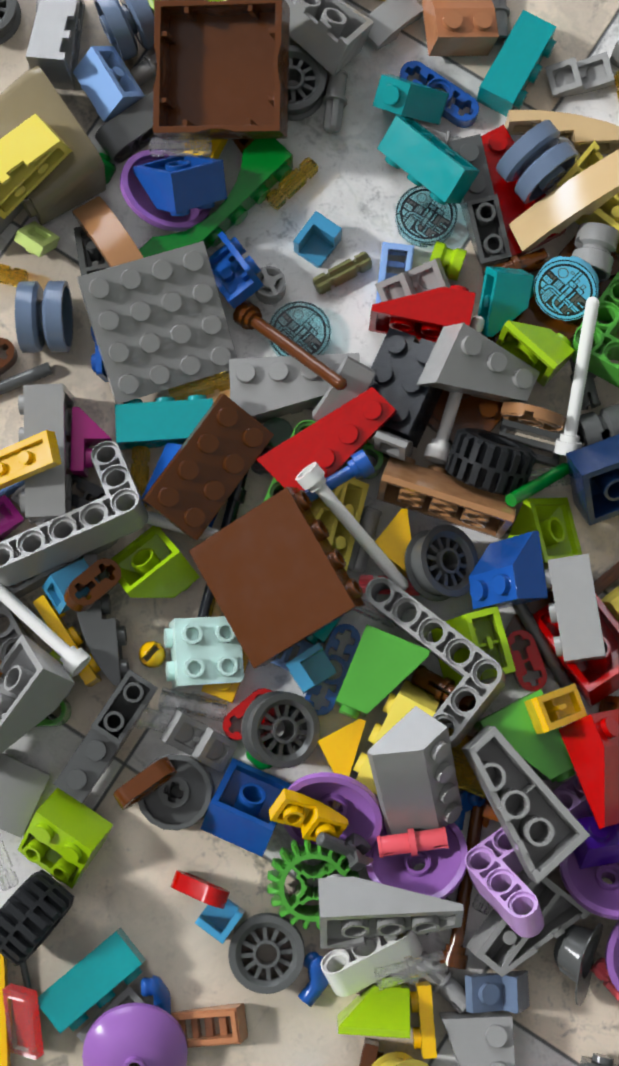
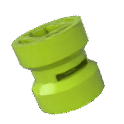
[430,241,467,281]

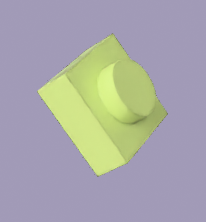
[14,221,60,257]

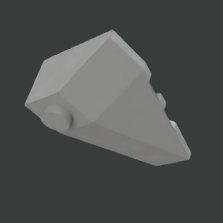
[0,634,75,754]
[318,874,464,949]

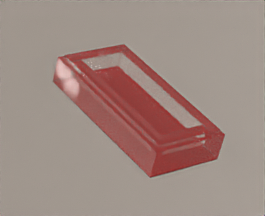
[2,983,44,1060]

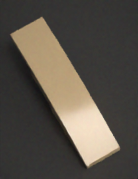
[505,110,619,155]
[509,149,619,252]

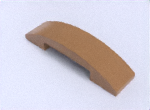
[72,196,144,267]

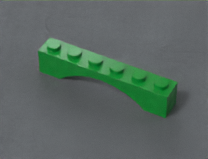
[139,139,293,258]

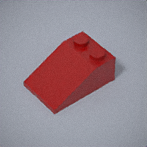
[369,285,476,342]
[533,594,619,707]
[559,709,619,829]

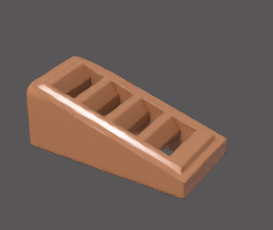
[171,1003,248,1048]

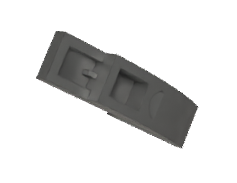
[448,134,512,265]
[76,553,129,687]
[53,669,158,803]

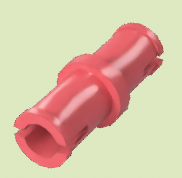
[377,826,449,858]

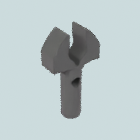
[316,832,374,872]

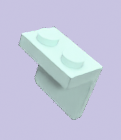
[164,616,244,689]

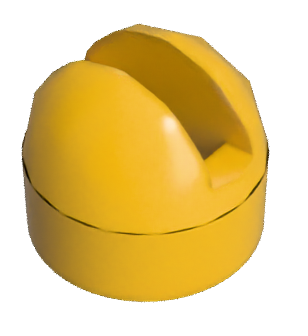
[138,641,166,668]

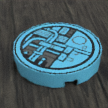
[533,256,599,321]

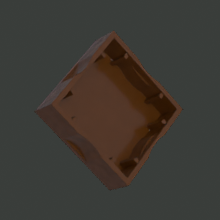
[153,0,290,140]

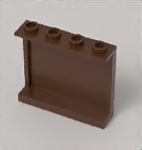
[189,487,365,668]

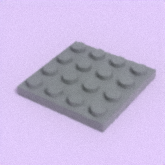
[77,241,237,404]

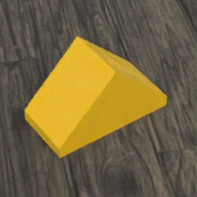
[375,508,411,579]
[524,683,587,734]
[318,719,366,777]

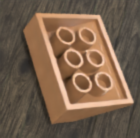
[377,457,516,539]

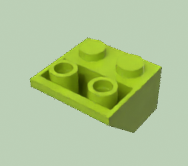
[431,606,516,686]
[18,787,113,889]

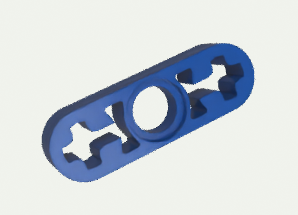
[400,61,479,128]
[305,624,360,716]

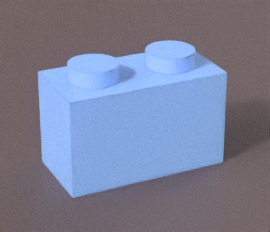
[73,46,145,122]

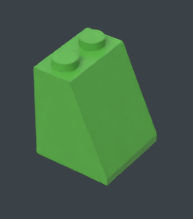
[335,624,431,720]
[474,689,576,783]

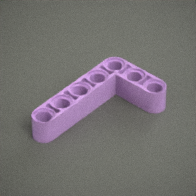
[465,774,593,938]

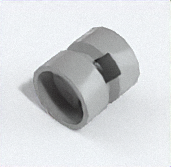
[572,222,619,282]

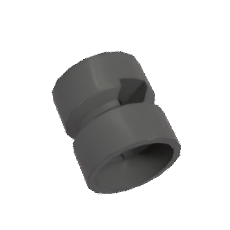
[577,403,619,448]

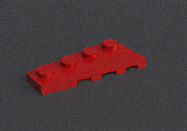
[481,124,566,257]
[256,387,398,491]

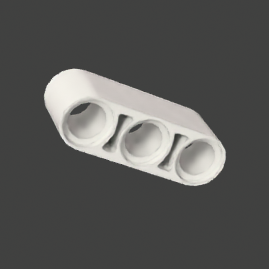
[320,930,423,997]

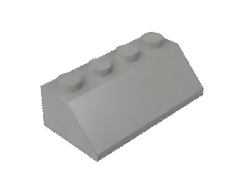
[367,706,463,835]

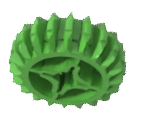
[267,839,359,930]

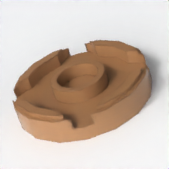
[500,402,566,432]

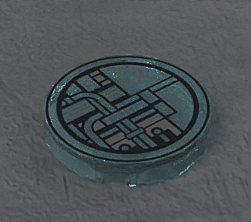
[395,186,458,247]
[269,301,332,357]

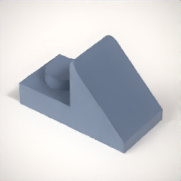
[465,970,530,1014]

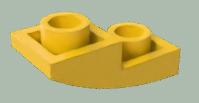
[269,788,349,842]

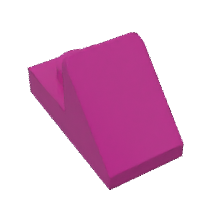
[70,407,112,477]

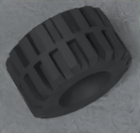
[445,428,537,496]
[0,870,74,966]

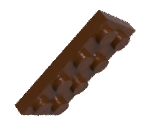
[142,394,274,541]

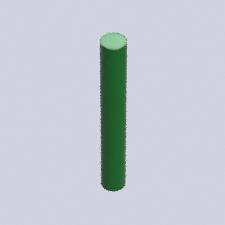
[505,462,569,507]

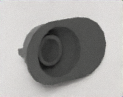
[554,923,603,1006]

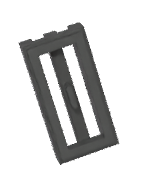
[498,419,560,468]

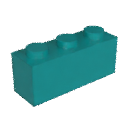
[477,10,557,117]
[377,115,480,205]
[115,395,214,450]
[38,927,146,1033]

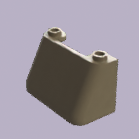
[0,66,106,226]

